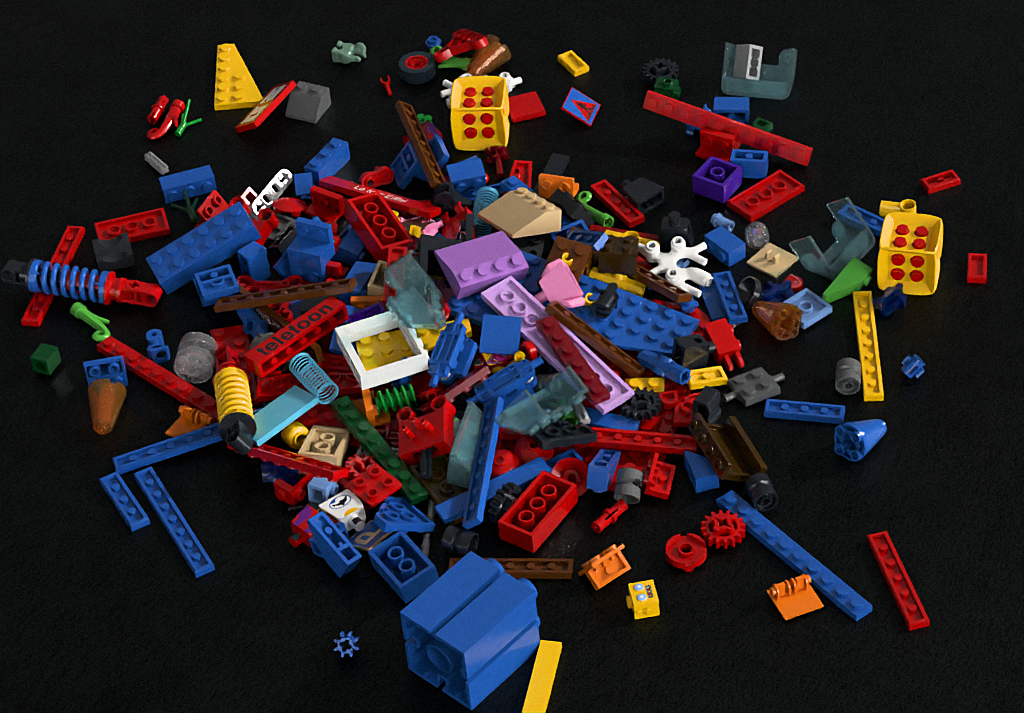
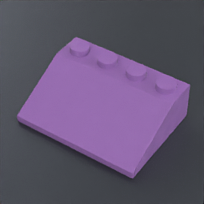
[434,231,529,299]

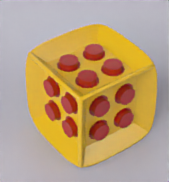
[450,76,509,151]
[877,212,943,295]

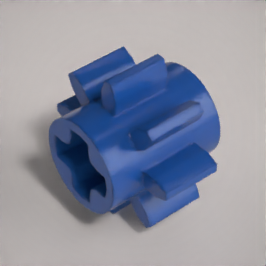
[901,354,925,378]
[334,631,360,657]

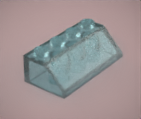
[446,401,483,488]

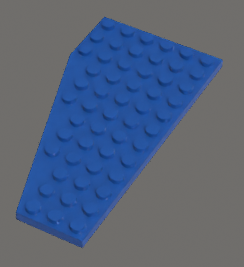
[447,250,700,359]

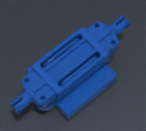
[428,312,478,388]
[466,356,544,416]

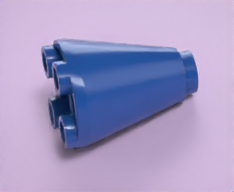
[834,419,887,462]

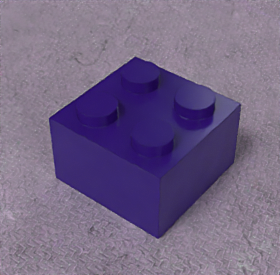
[692,156,742,204]

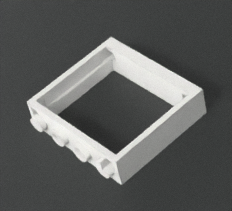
[335,308,430,390]

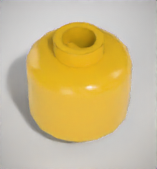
[281,421,309,449]

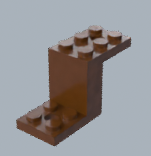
[537,226,599,287]

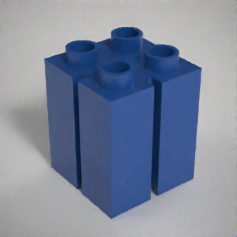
[400,551,541,710]

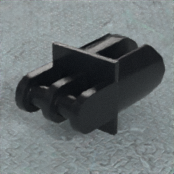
[595,282,619,319]

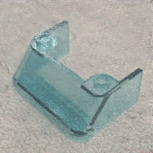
[789,197,875,281]

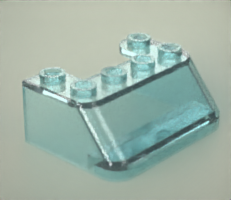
[721,42,798,100]
[384,253,447,330]
[494,366,589,436]

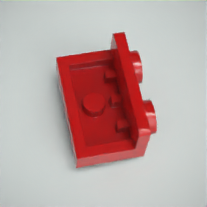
[642,452,676,500]

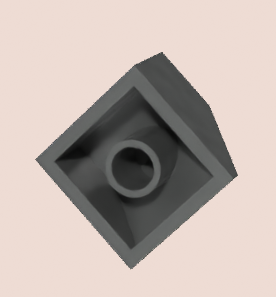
[285,81,331,124]

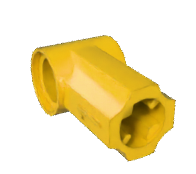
[879,199,916,217]

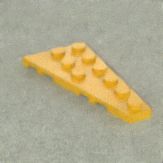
[214,44,263,111]
[356,318,472,371]

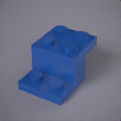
[390,134,450,189]
[287,217,335,283]
[193,264,240,307]

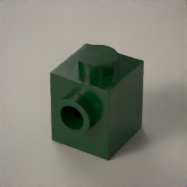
[654,77,681,99]
[30,343,61,375]

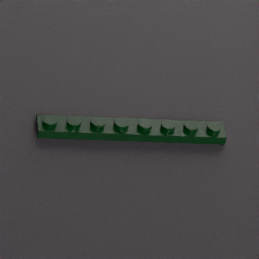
[330,396,429,506]

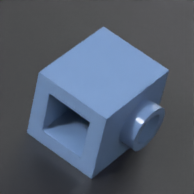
[308,477,339,504]

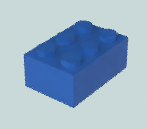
[368,529,439,603]

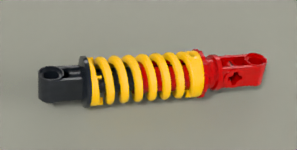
[212,344,257,455]

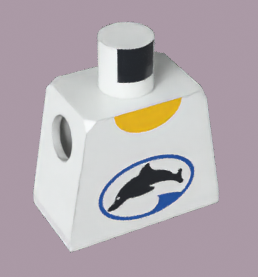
[318,489,366,531]

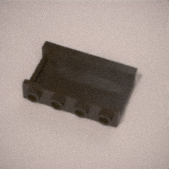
[688,413,768,482]

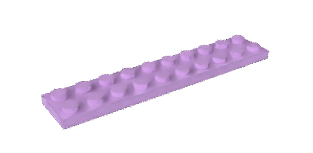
[481,276,634,415]

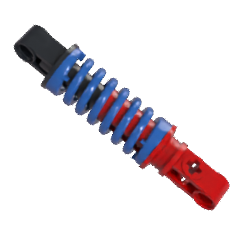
[0,258,163,307]

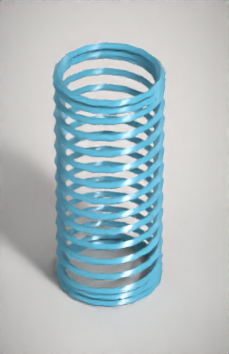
[472,187,499,237]
[289,353,339,405]

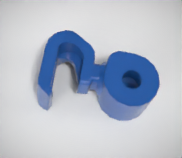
[146,329,170,364]

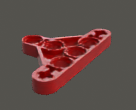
[433,28,488,63]
[236,275,304,323]

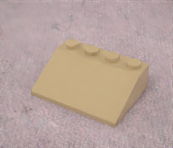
[477,187,562,239]

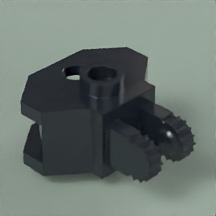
[430,182,472,219]

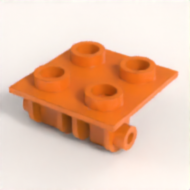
[165,405,215,437]
[767,574,824,621]

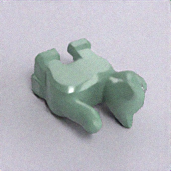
[332,41,366,64]

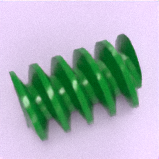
[375,383,417,416]

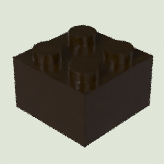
[598,235,639,275]

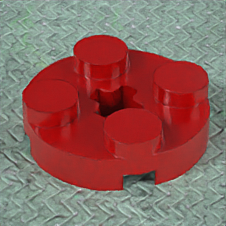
[666,533,707,572]

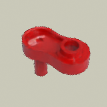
[359,166,394,188]

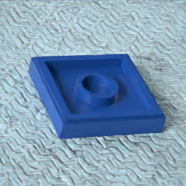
[479,314,522,356]

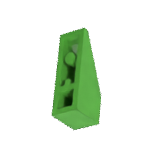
[822,257,872,303]

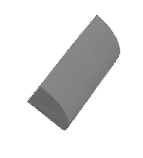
[732,44,763,81]

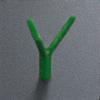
[174,99,202,137]

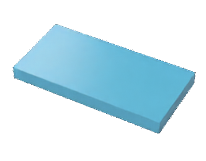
[252,385,319,447]

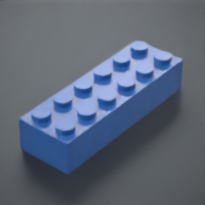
[146,201,262,294]

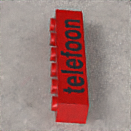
[243,296,349,378]

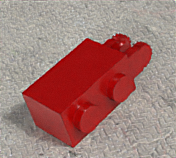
[702,318,744,372]

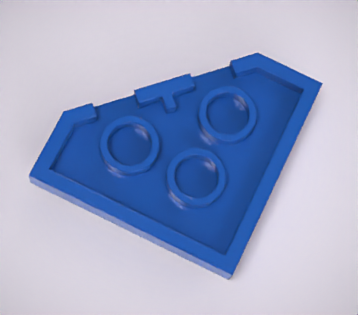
[373,497,436,533]

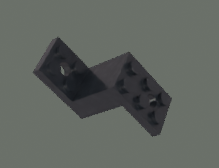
[409,213,474,302]

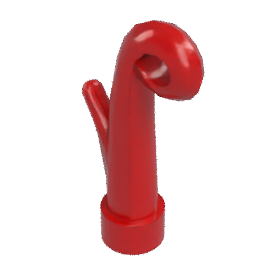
[146,99,185,140]

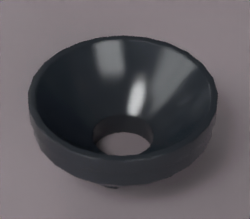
[737,276,763,310]

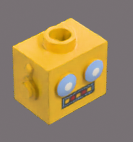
[626,580,660,619]

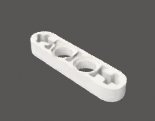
[249,169,292,216]

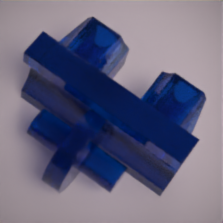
[760,280,795,312]
[872,283,907,317]
[261,461,298,485]

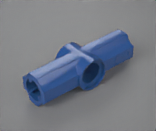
[236,307,269,339]
[637,349,691,385]

